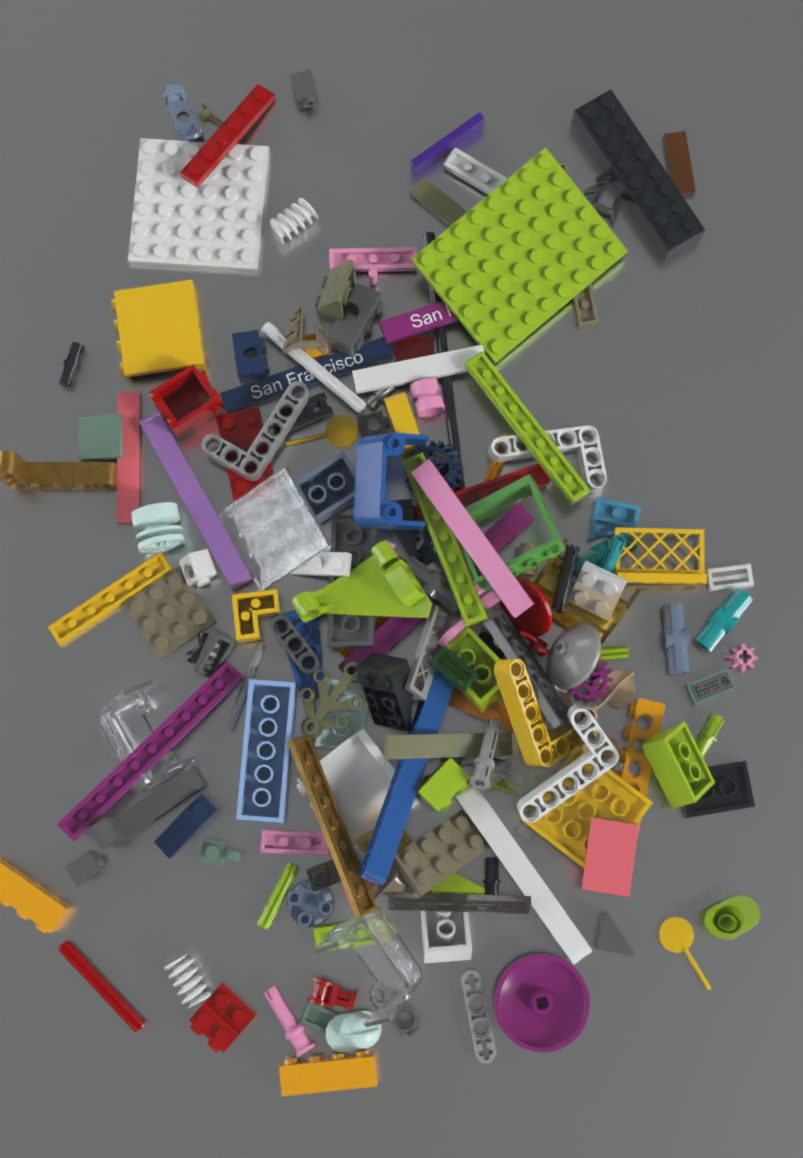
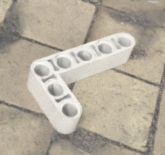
[488,425,607,493]
[517,704,619,823]

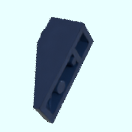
[154,793,221,859]

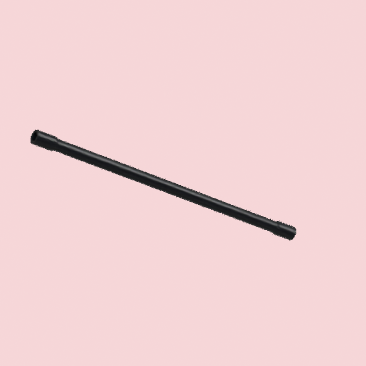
[422,232,465,492]

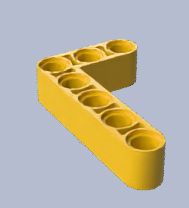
[494,659,584,767]

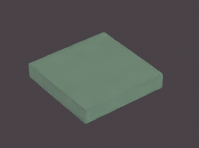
[79,413,123,462]

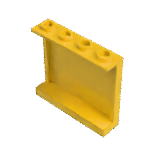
[111,280,207,382]

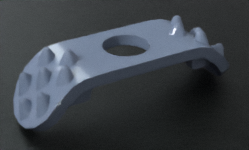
[163,83,203,142]

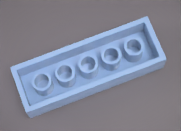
[236,679,297,823]

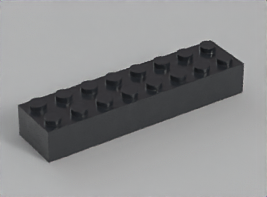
[572,89,705,261]

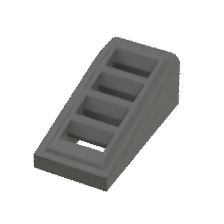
[193,627,236,678]

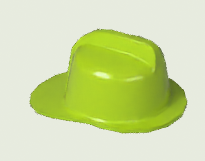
[704,895,761,940]

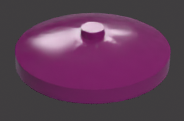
[494,953,590,1052]

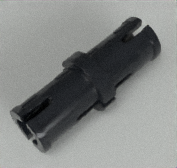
[58,342,85,388]

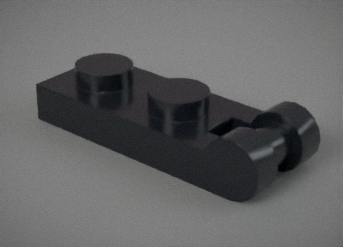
[268,392,334,435]

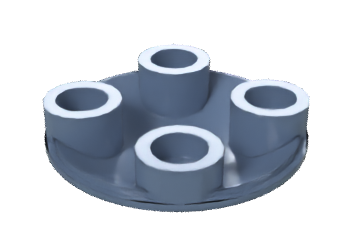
[287,879,334,927]

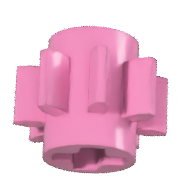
[727,643,758,673]

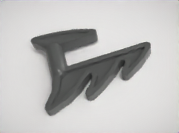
[584,172,621,225]

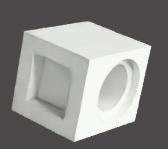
[179,549,217,587]

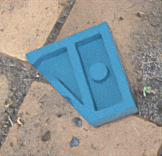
[587,497,641,540]

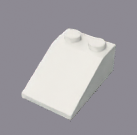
[419,899,472,963]

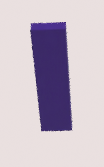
[411,113,485,176]

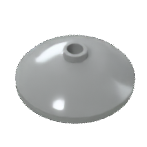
[547,623,601,689]

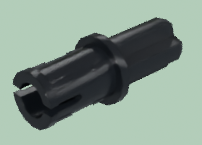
[483,857,501,904]

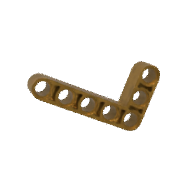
[0,451,118,488]

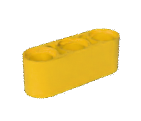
[383,391,422,458]

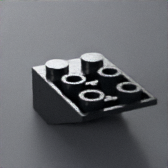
[355,652,412,732]

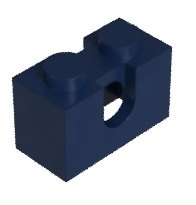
[232,330,269,382]

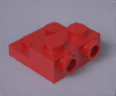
[188,982,257,1053]

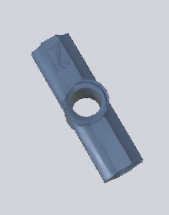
[662,603,689,674]

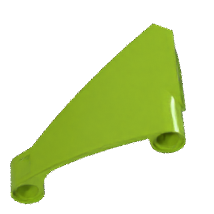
[291,540,432,622]

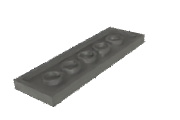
[327,515,377,648]
[481,608,578,729]

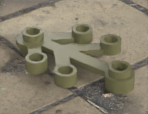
[300,662,364,739]

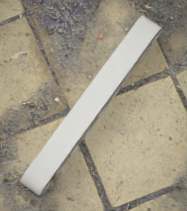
[454,780,592,965]

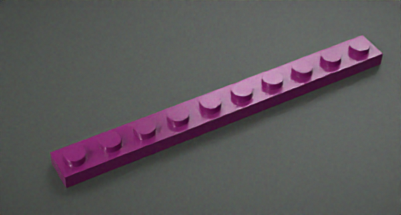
[57,661,244,842]

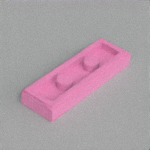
[260,829,330,856]

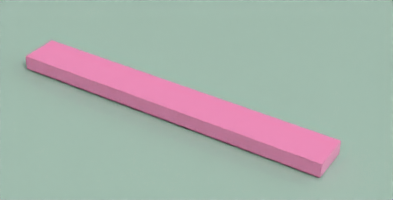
[411,459,534,618]

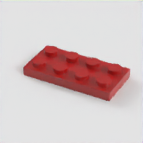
[216,407,278,502]

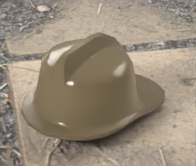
[370,863,409,900]

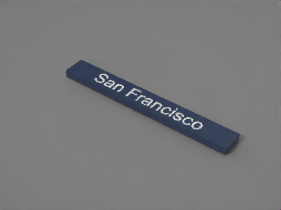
[220,337,393,413]

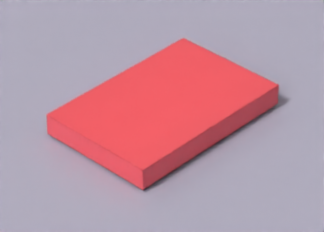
[582,818,639,897]

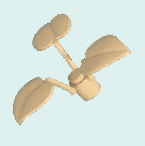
[556,670,635,772]

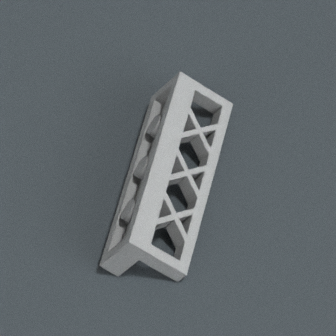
[404,605,452,700]

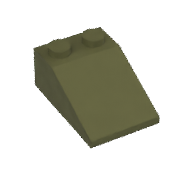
[315,260,357,322]

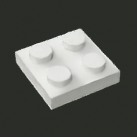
[568,561,628,621]

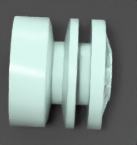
[131,502,185,553]

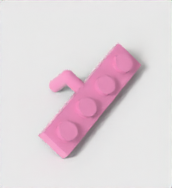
[329,247,417,285]

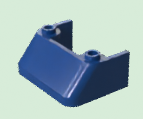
[353,433,429,531]

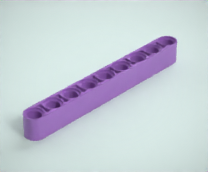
[139,410,253,591]

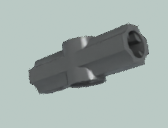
[406,556,459,614]

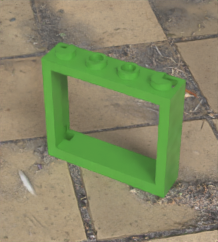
[459,474,566,591]

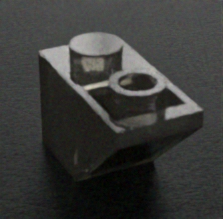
[306,859,341,892]

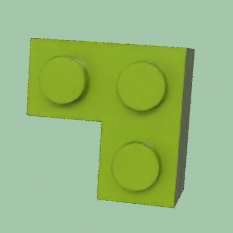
[416,758,470,812]

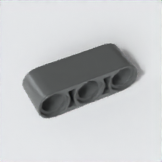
[270,615,320,675]

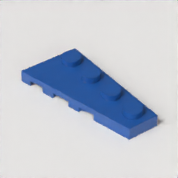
[274,610,324,703]

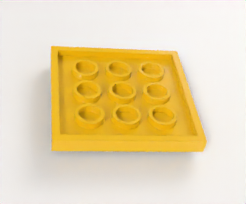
[521,745,653,868]

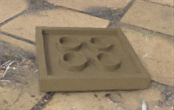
[122,566,217,660]

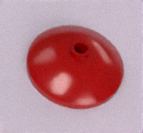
[500,575,552,637]

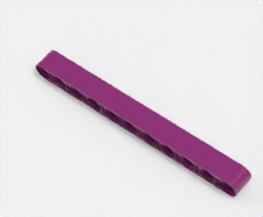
[338,503,535,683]

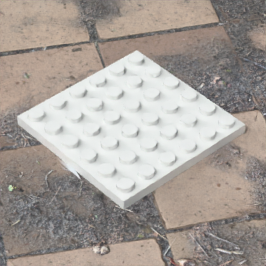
[128,138,269,272]

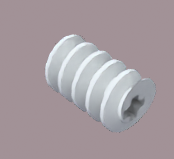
[270,198,318,245]
[164,954,211,1008]

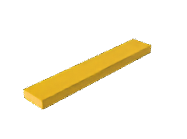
[47,552,173,646]

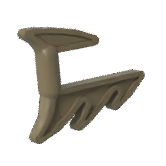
[282,304,326,355]

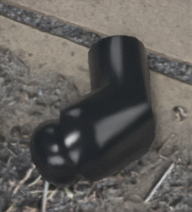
[186,633,209,664]

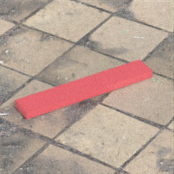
[116,392,141,524]

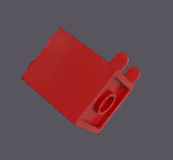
[148,364,223,440]

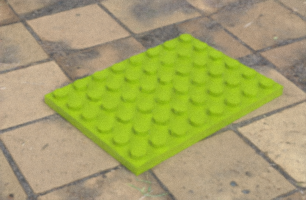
[410,147,628,364]

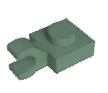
[200,839,242,866]

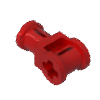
[307,977,358,1012]

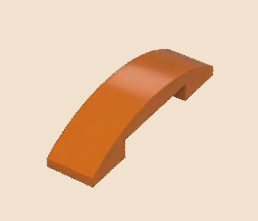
[448,686,515,734]

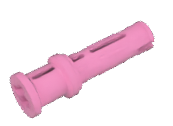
[263,985,315,1058]

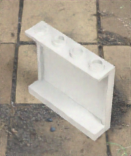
[295,727,419,850]

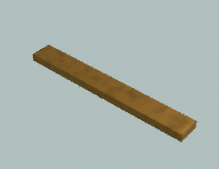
[287,735,378,919]

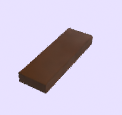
[663,131,696,196]

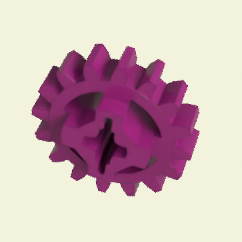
[568,656,613,703]

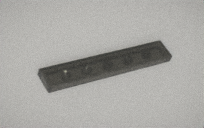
[388,892,531,914]

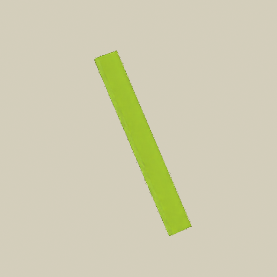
[464,351,591,505]
[402,452,488,627]

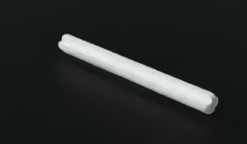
[261,322,366,413]

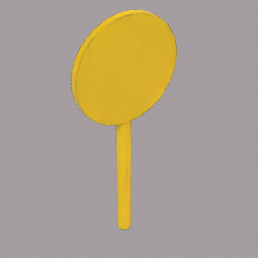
[285,415,359,448]
[658,917,711,990]

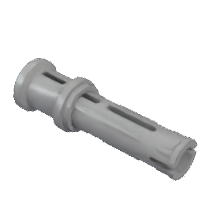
[469,719,502,789]

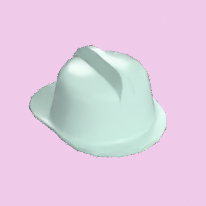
[325,1010,381,1052]

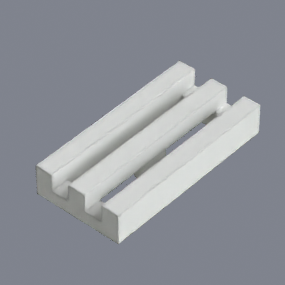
[705,563,754,592]

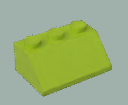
[642,721,715,809]

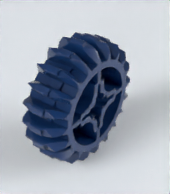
[403,440,464,492]

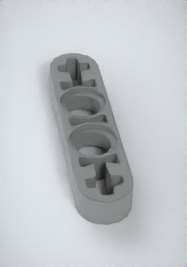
[461,969,496,1064]

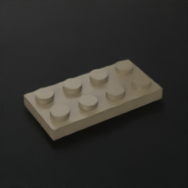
[393,809,490,898]

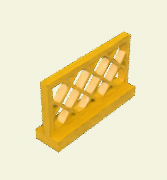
[613,527,707,585]

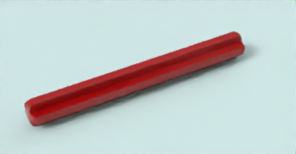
[58,941,145,1033]

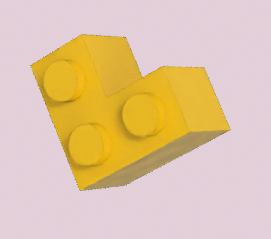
[232,589,282,643]

